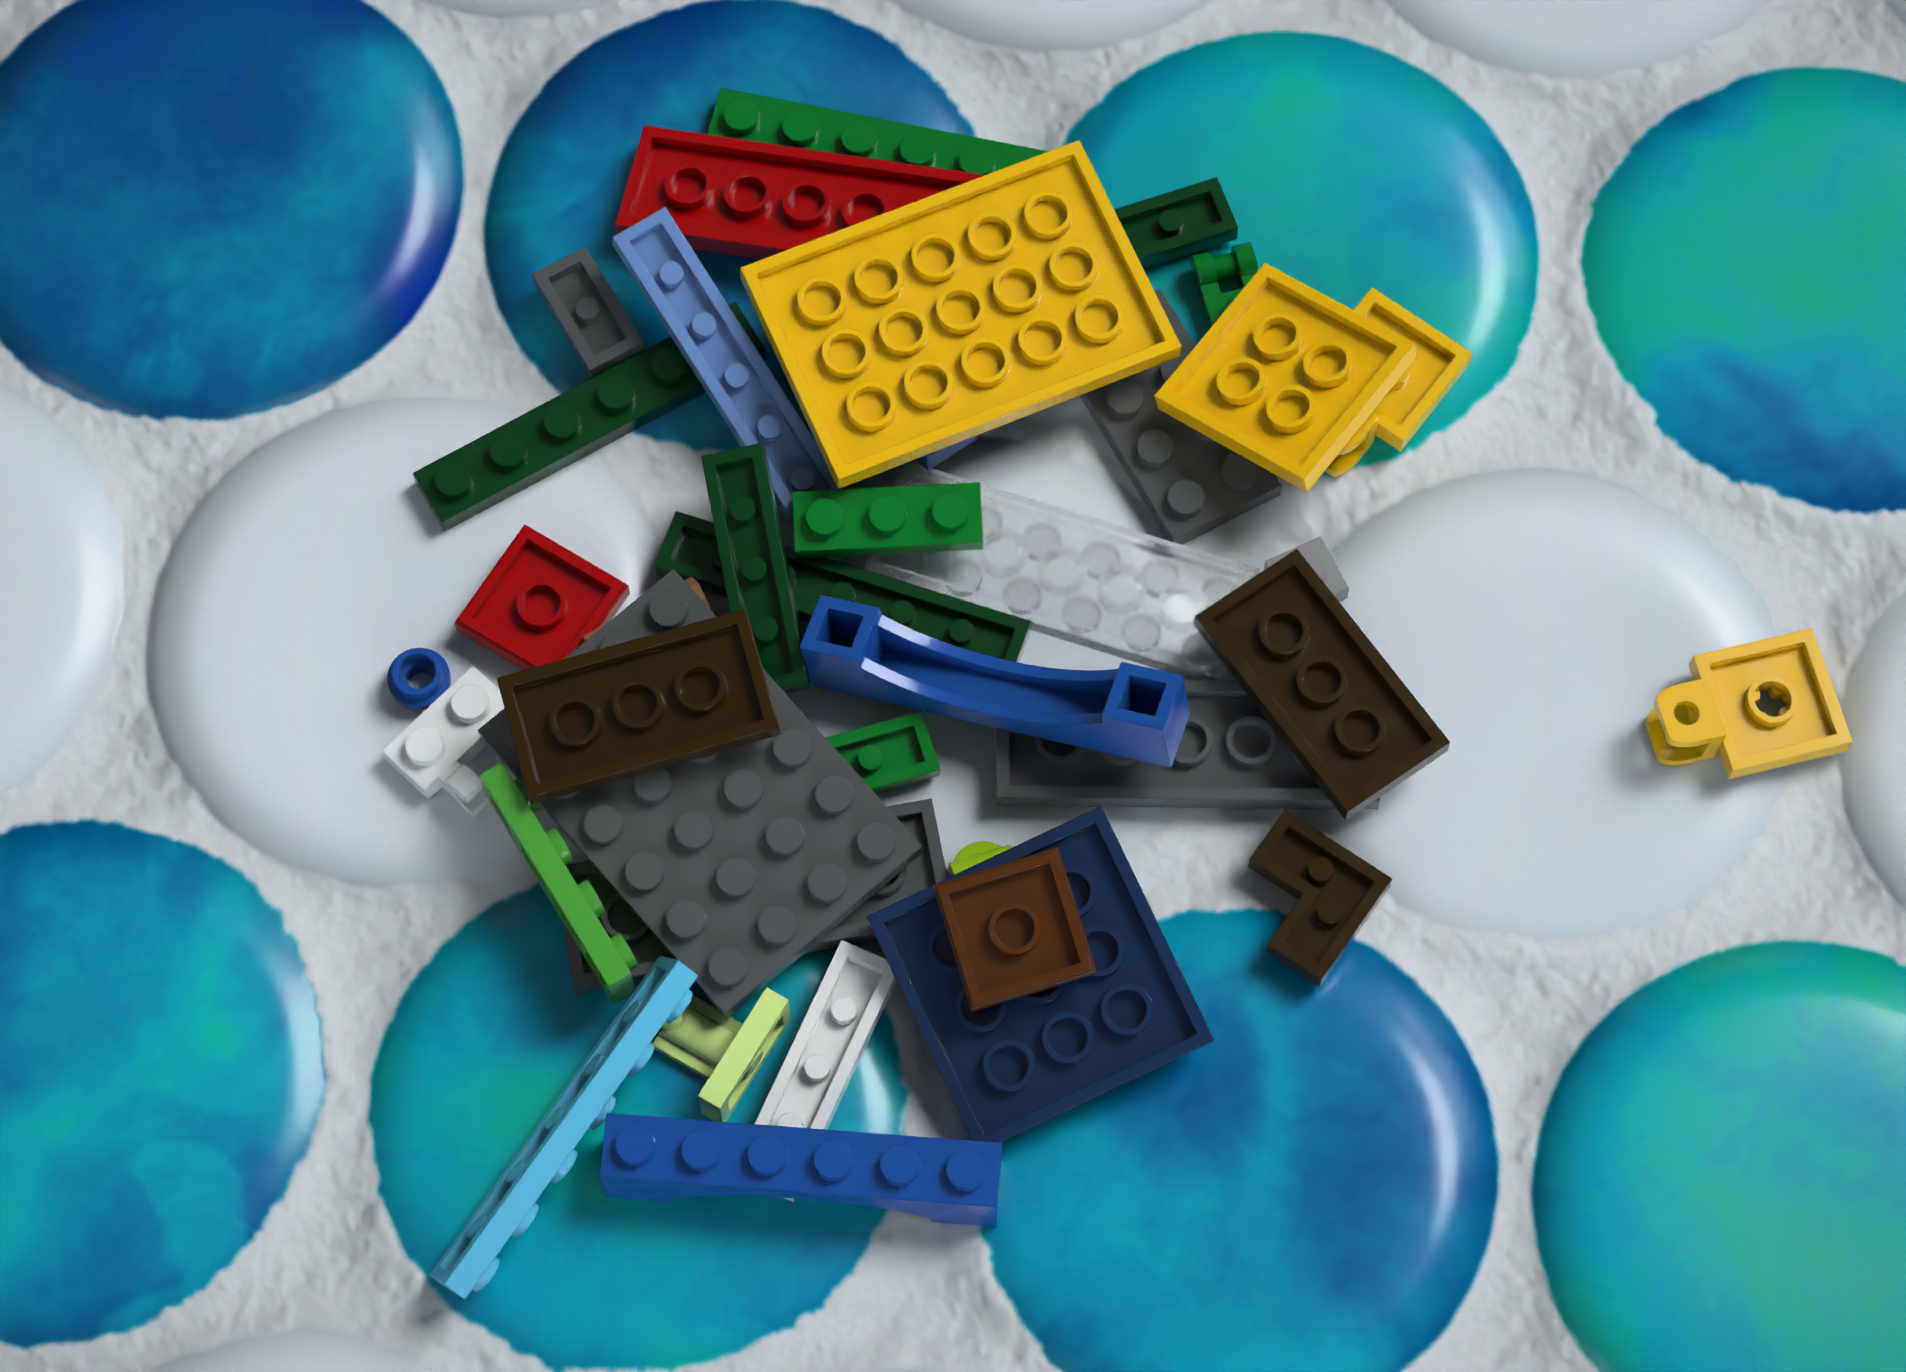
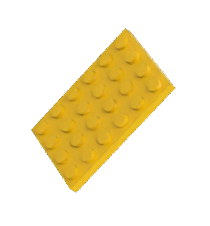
[740,140,1182,489]

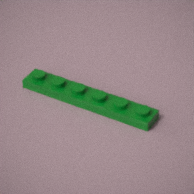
[708,88,1048,175]

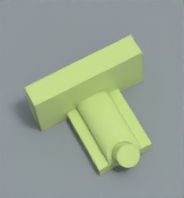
[652,987,791,1122]

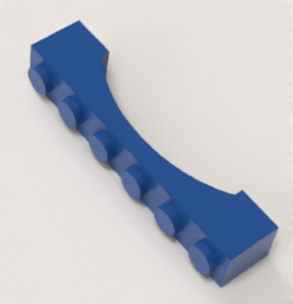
[799,595,1190,768]
[599,1113,1002,1227]

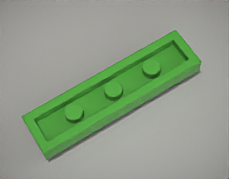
[480,762,638,1005]

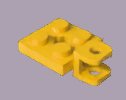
[1325,287,1473,477]
[1644,628,1853,779]

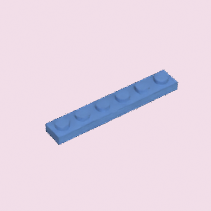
[612,207,846,529]

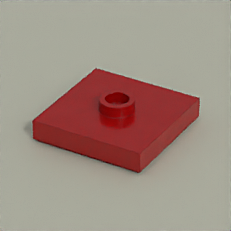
[454,524,630,670]

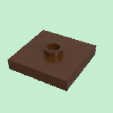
[933,847,1097,1012]

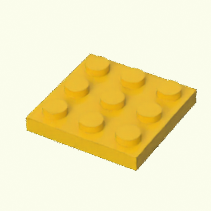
[1154,263,1417,492]

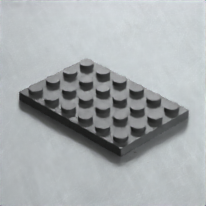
[477,569,923,1019]

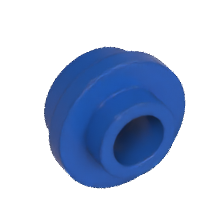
[387,648,451,710]

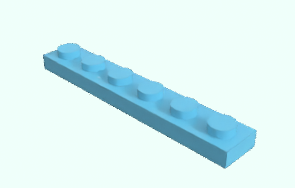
[429,956,698,1299]

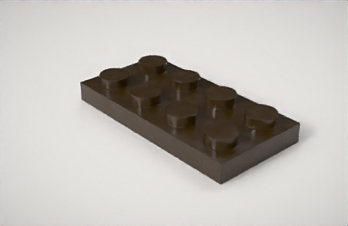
[1194,549,1450,820]
[497,608,781,805]

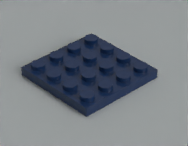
[866,806,1214,1143]

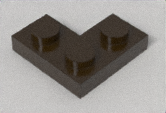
[1248,809,1392,987]

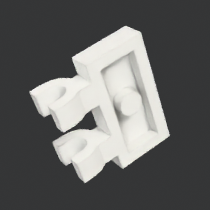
[381,666,504,818]

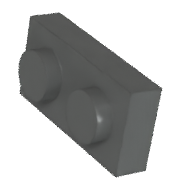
[532,247,645,379]

